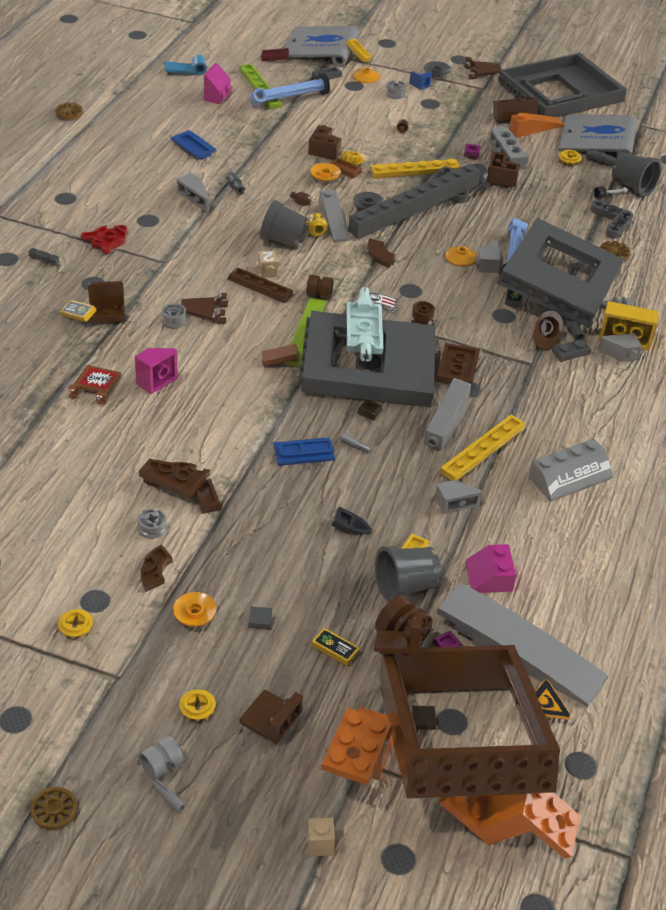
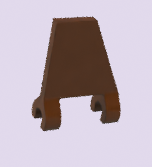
[464,57,502,79]
[181,293,228,324]

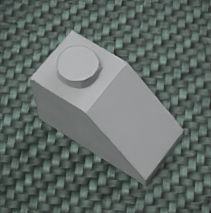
[475,241,500,273]
[599,333,642,361]
[435,480,482,514]

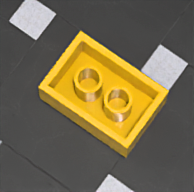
[599,301,659,350]

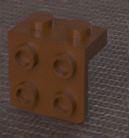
[88,281,126,323]

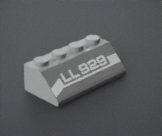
[529,439,613,502]

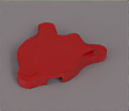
[81,225,127,254]

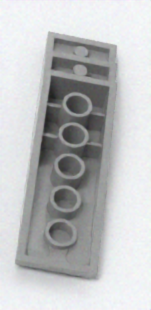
[437,582,608,707]

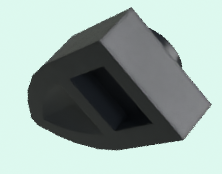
[331,507,372,534]

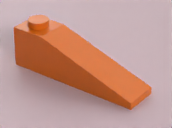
[509,113,564,137]

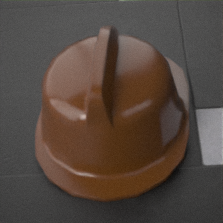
[533,311,563,351]

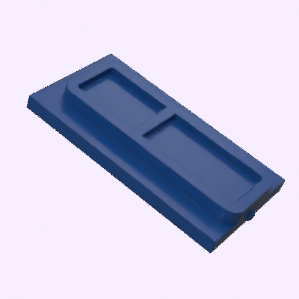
[171,130,216,159]
[273,437,335,466]

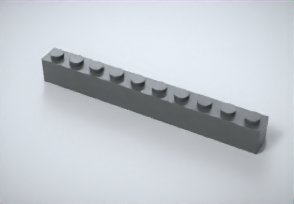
[348,163,481,239]

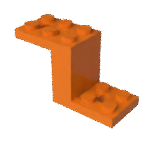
[321,706,394,785]
[439,793,580,859]

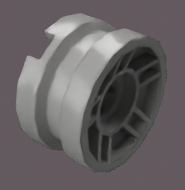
[386,80,406,99]
[162,303,186,329]
[138,508,166,539]

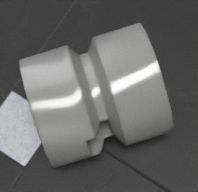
[139,736,184,780]

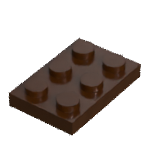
[436,343,480,387]

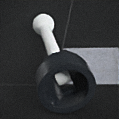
[594,186,628,199]

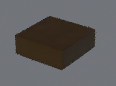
[357,399,382,421]
[412,706,437,729]

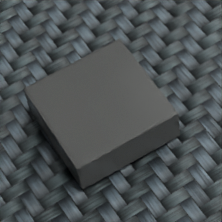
[248,606,272,630]

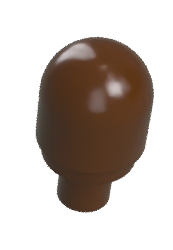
[397,119,409,133]
[290,191,311,206]

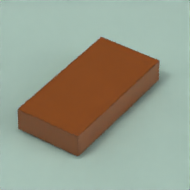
[330,158,362,179]
[262,344,298,366]

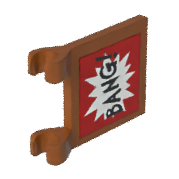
[68,365,121,404]

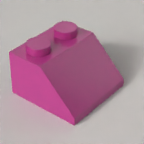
[204,63,232,104]
[135,348,178,394]
[465,544,516,593]

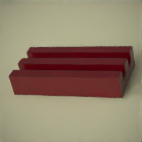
[261,48,289,61]

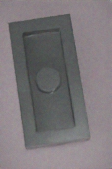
[552,339,591,362]

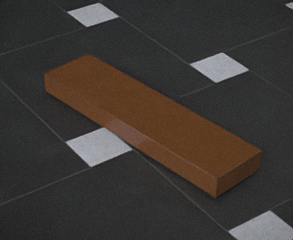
[228,267,293,303]

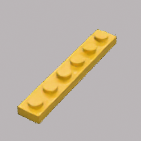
[370,159,460,179]
[440,414,526,481]

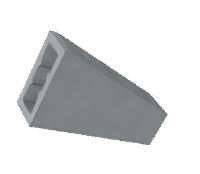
[424,378,471,450]

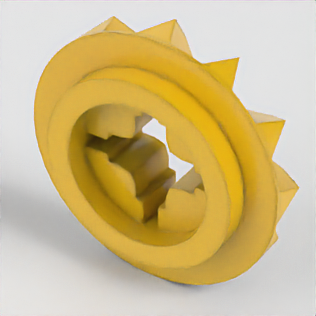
[341,150,365,165]
[558,150,582,166]
[58,609,93,639]
[179,689,216,722]

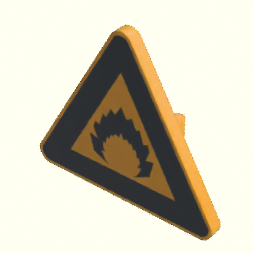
[535,680,571,720]

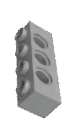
[489,127,529,170]

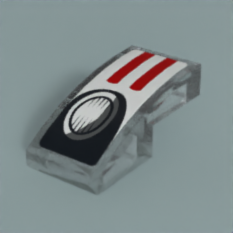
[369,293,397,314]

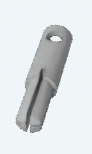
[340,433,372,453]
[152,779,186,813]

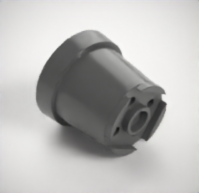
[612,153,662,197]
[260,200,310,248]
[375,546,441,601]

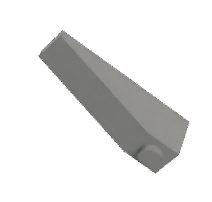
[319,190,349,242]

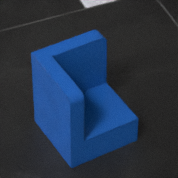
[410,71,432,90]

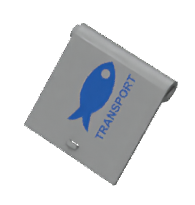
[284,26,359,67]
[559,115,638,157]

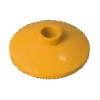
[353,67,380,83]
[311,163,341,181]
[445,246,477,267]
[173,592,217,627]

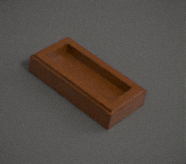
[195,478,221,514]

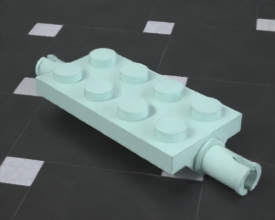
[346,287,383,362]

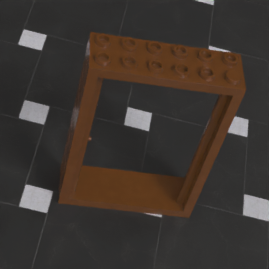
[380,645,560,798]

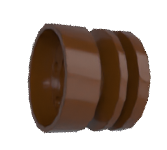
[375,595,433,643]

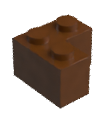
[308,125,342,160]
[486,151,520,187]

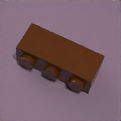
[493,97,538,122]

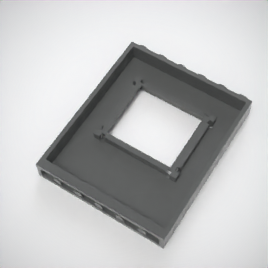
[498,53,627,117]
[497,218,624,328]
[298,310,435,407]

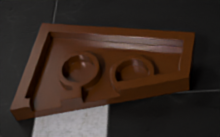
[139,458,210,500]

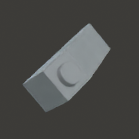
[177,173,209,212]

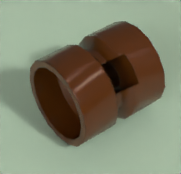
[306,274,334,300]
[411,301,435,326]

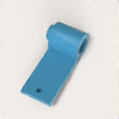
[164,55,207,75]

